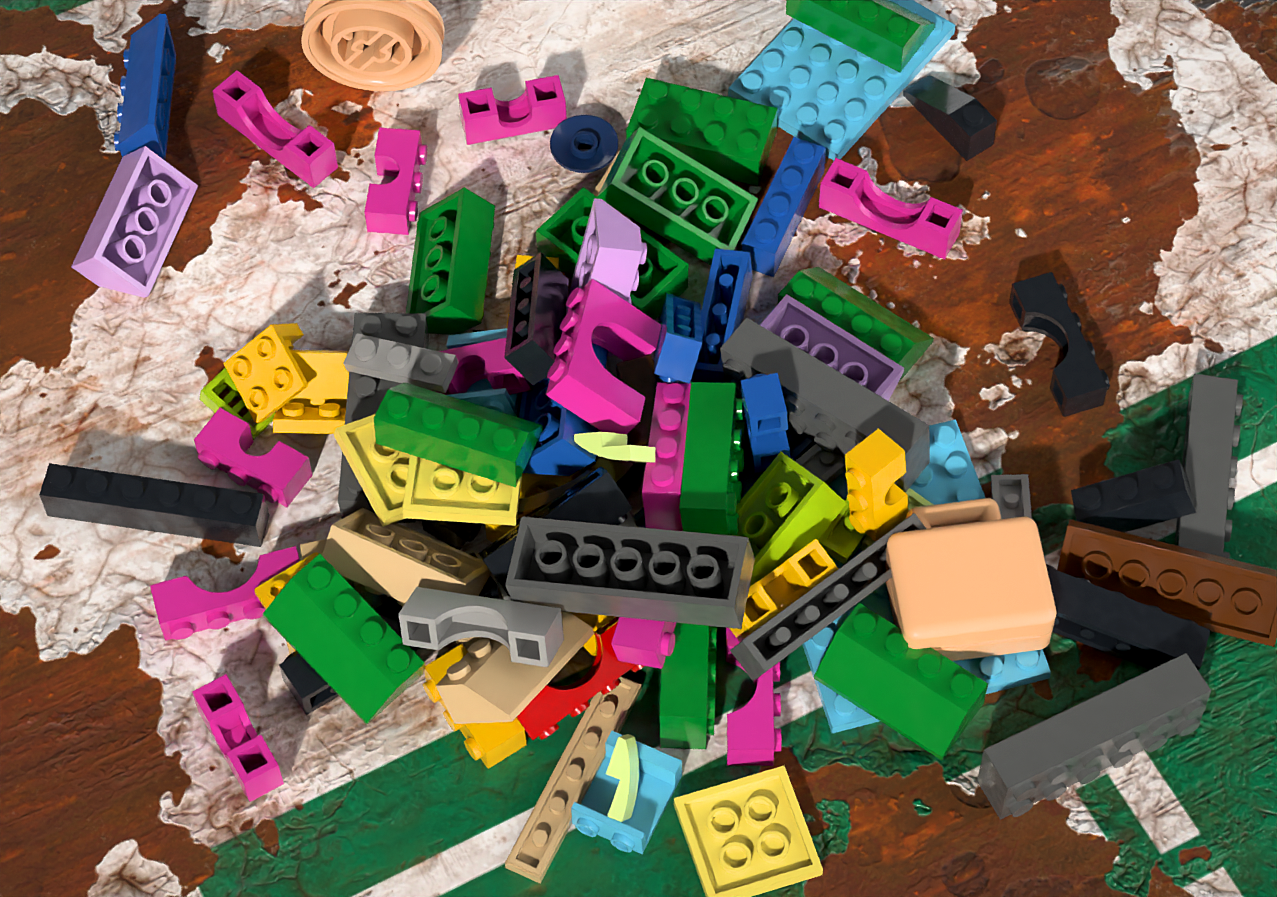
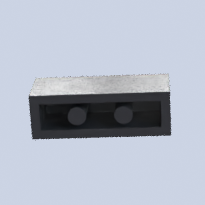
[1071,459,1196,533]

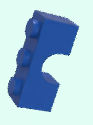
[740,373,790,473]

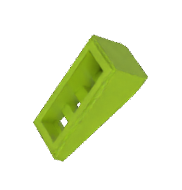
[199,368,276,440]

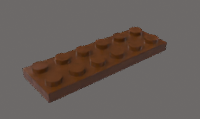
[1057,519,1277,647]

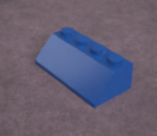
[114,14,176,160]
[519,343,608,476]

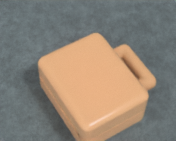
[885,498,1057,661]

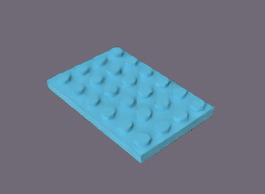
[728,0,956,161]

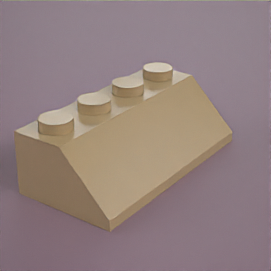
[322,508,492,607]
[436,611,594,724]

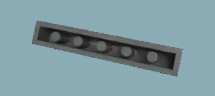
[1174,374,1243,558]
[730,513,926,681]

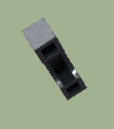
[1009,272,1110,417]

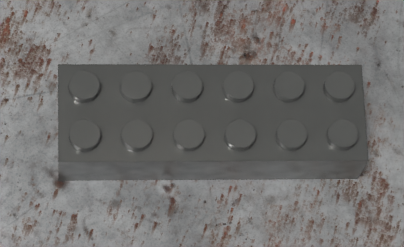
[338,313,429,523]
[720,317,930,493]
[505,517,755,629]
[977,653,1211,820]

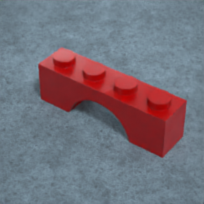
[516,616,645,740]

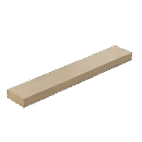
[505,676,642,884]

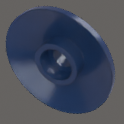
[550,115,618,173]

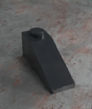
[903,75,997,161]

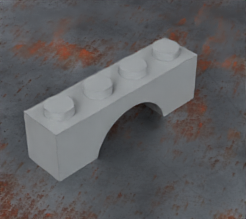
[399,587,564,667]

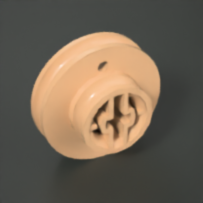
[301,0,445,91]

